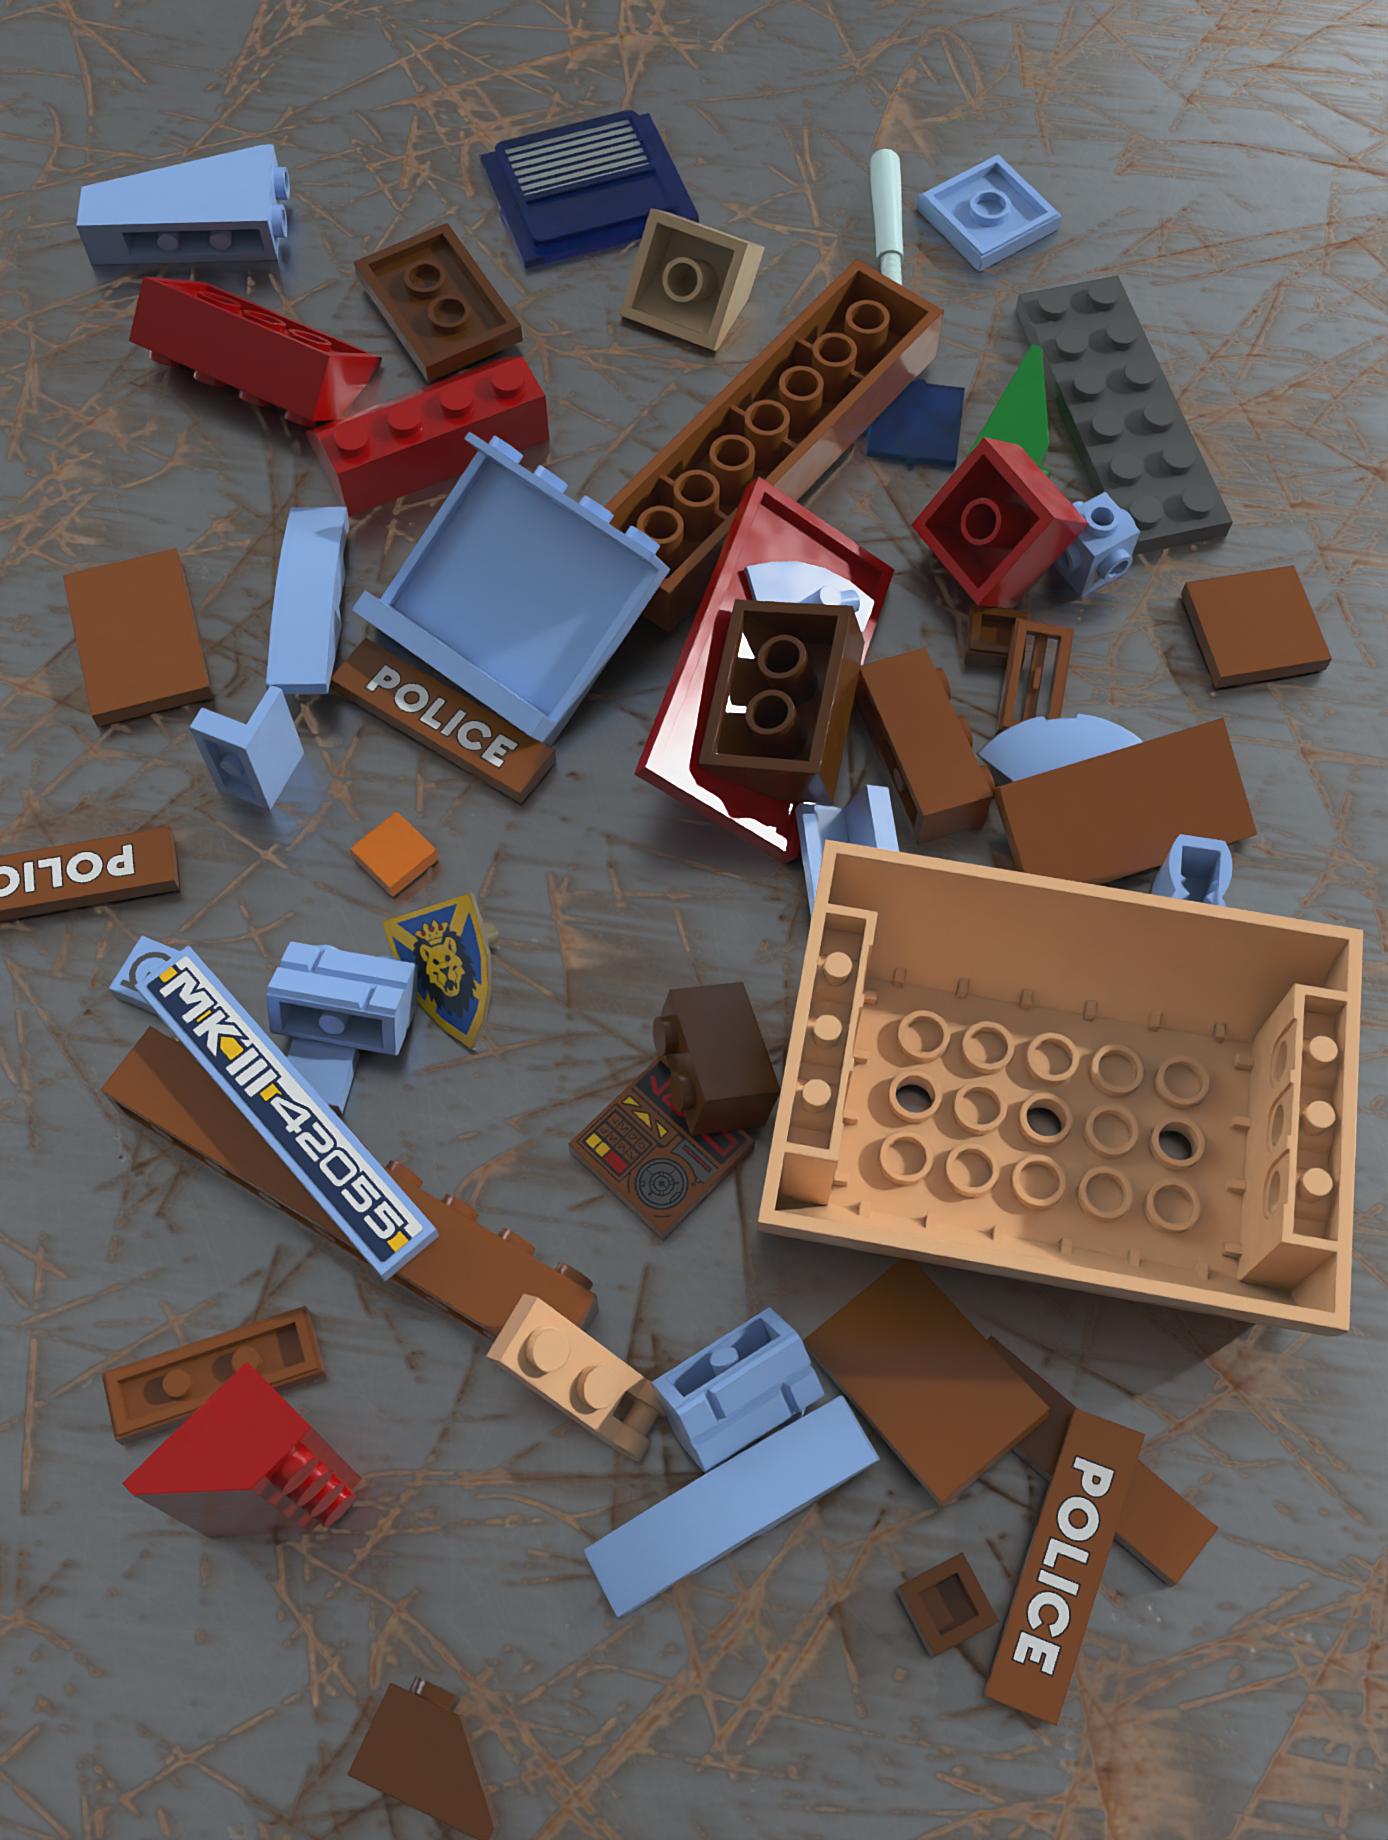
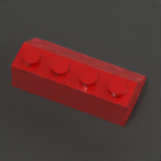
[129,276,382,427]
[306,356,550,517]
[122,1361,362,1537]

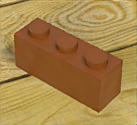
[854,647,995,845]

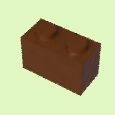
[653,982,781,1136]

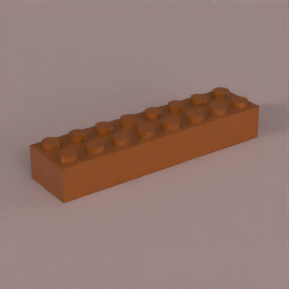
[604,259,944,633]

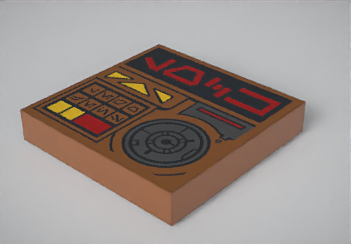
[568,1056,755,1239]

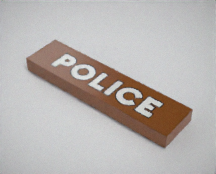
[330,638,556,804]
[0,827,179,921]
[983,1408,1145,1726]

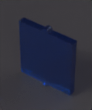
[866,379,965,467]

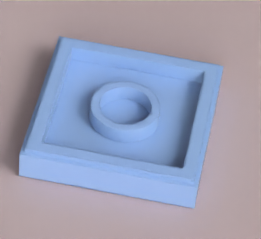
[917,154,1062,272]

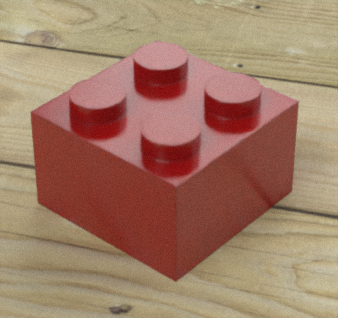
[911,437,1089,609]

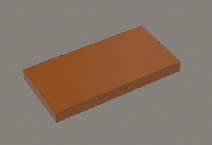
[992,718,1258,885]

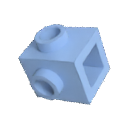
[1053,492,1141,597]

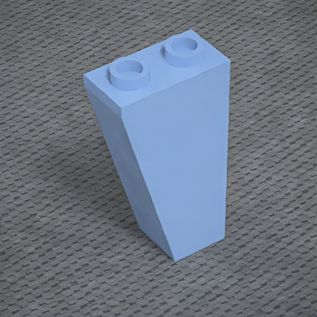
[76,144,290,265]

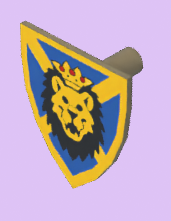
[382,892,498,1049]

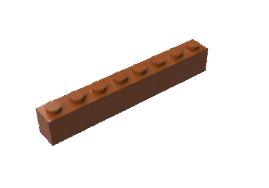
[100,1026,599,1344]

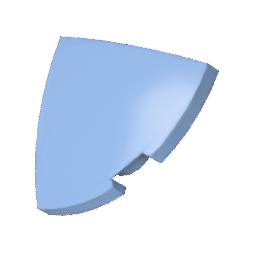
[976,714,1143,783]

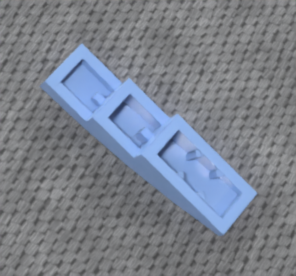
[266,507,350,694]
[583,1396,880,1618]

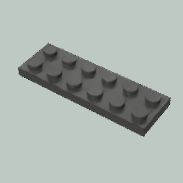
[1016,275,1233,555]

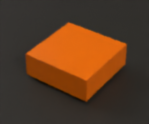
[350,811,439,897]

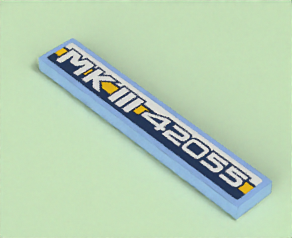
[134,945,439,1282]

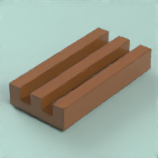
[995,618,1074,735]

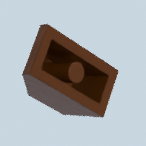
[347,1676,501,1840]

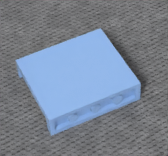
[352,432,670,747]

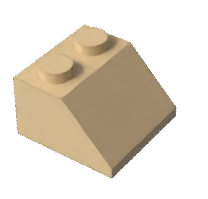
[619,208,765,350]

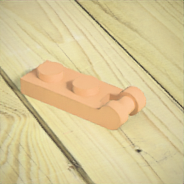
[486,1294,666,1462]

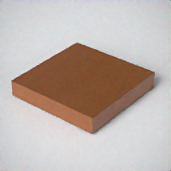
[1181,565,1332,688]

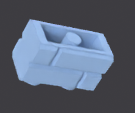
[266,942,418,1056]
[651,1307,825,1473]

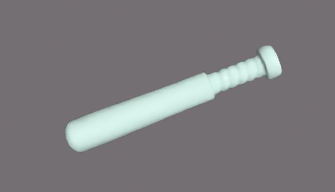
[869,149,904,285]

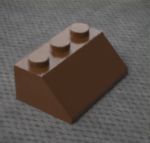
[698,599,865,805]

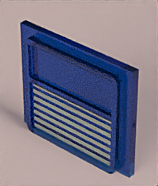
[479,110,699,269]

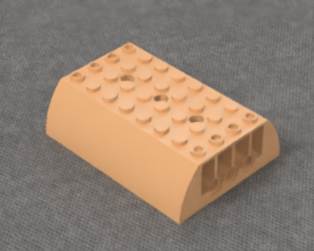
[757,839,1363,1337]

